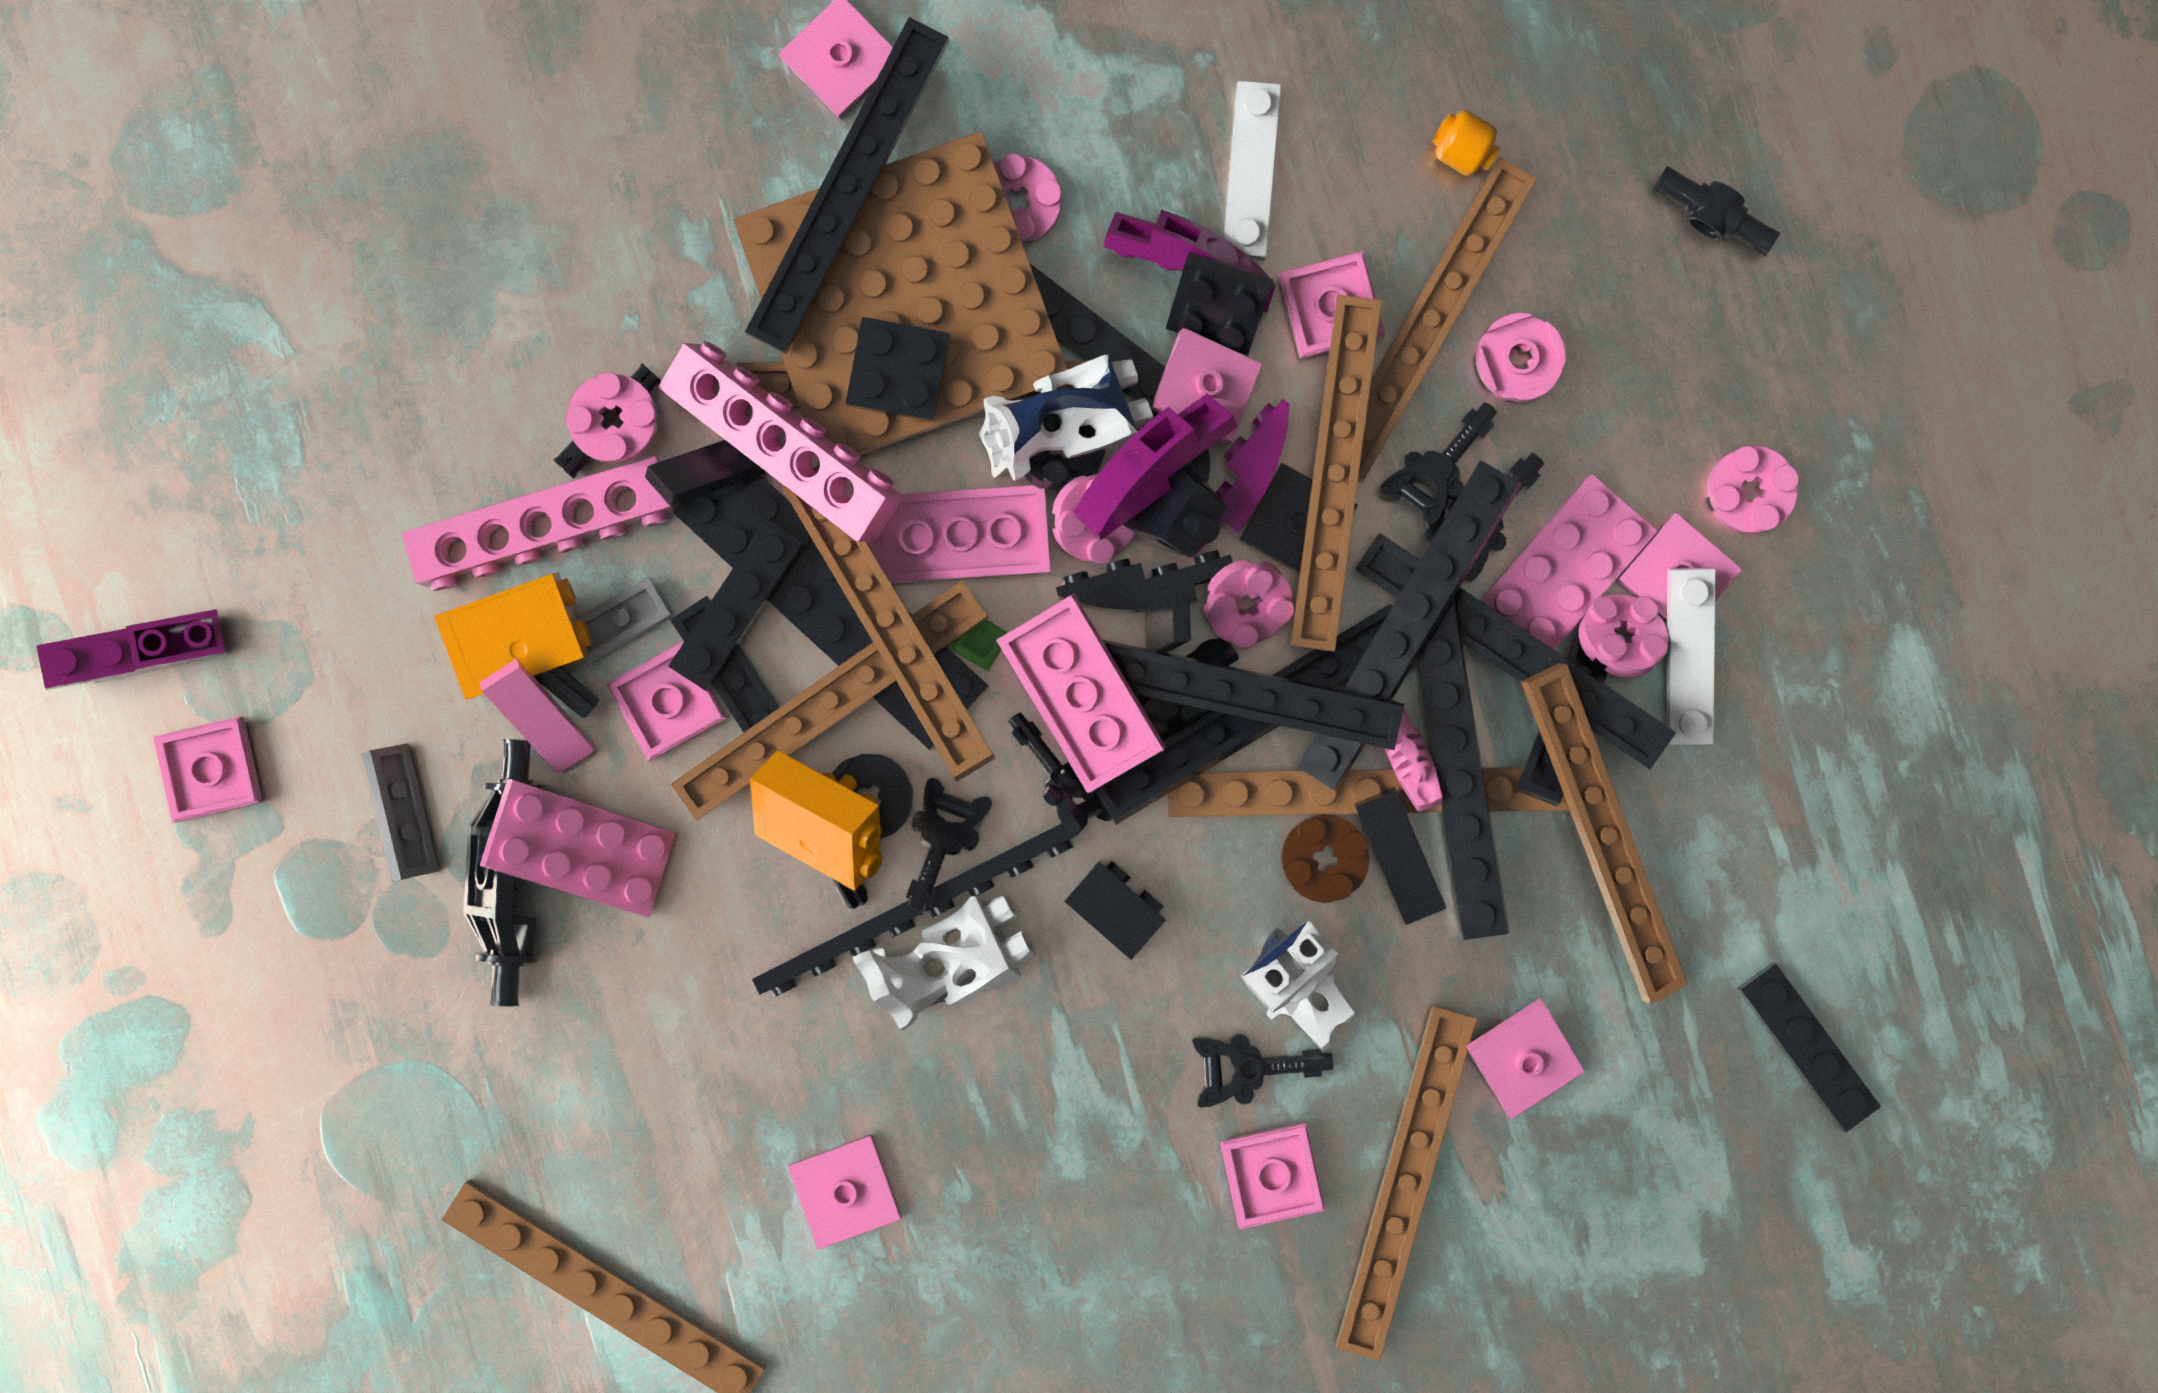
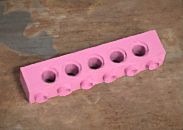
[658,341,904,542]
[401,456,676,591]

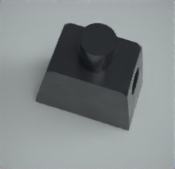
[1123,466,1226,558]

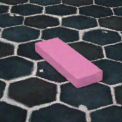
[480,659,595,774]

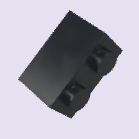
[1064,860,1166,960]

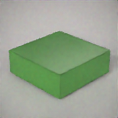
[951,619,1009,672]

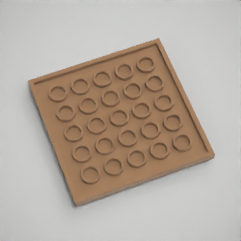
[733,131,1068,463]

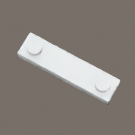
[1223,81,1281,260]
[1666,568,1715,745]

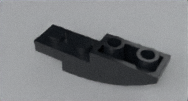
[1056,550,1233,613]

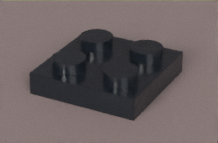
[1165,252,1273,355]
[845,317,950,422]

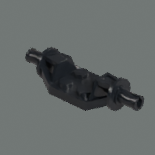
[463,739,547,1007]

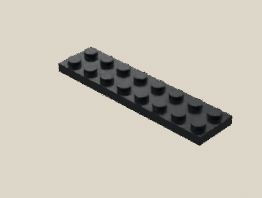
[672,475,989,750]

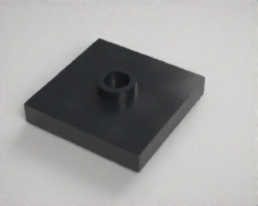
[1239,463,1358,574]

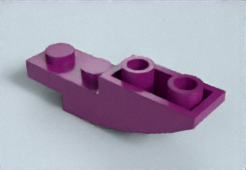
[1103,209,1276,313]
[1074,393,1237,540]
[1192,399,1290,558]
[36,609,226,690]

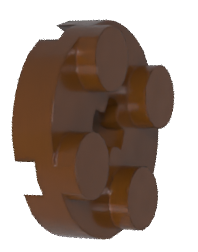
[1280,815,1369,903]

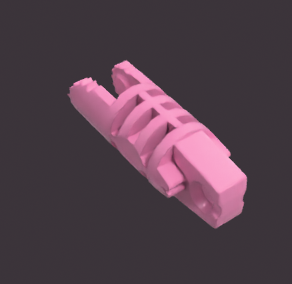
[1384,699,1443,812]

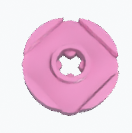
[993,154,1061,243]
[1476,313,1566,402]
[565,372,657,463]
[1707,446,1799,534]
[1052,473,1134,564]
[1204,559,1294,649]
[1578,594,1669,678]

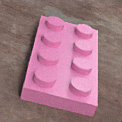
[1480,474,1658,649]
[872,485,1051,584]
[996,593,1166,793]
[480,779,676,917]

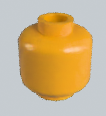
[1432,110,1500,176]

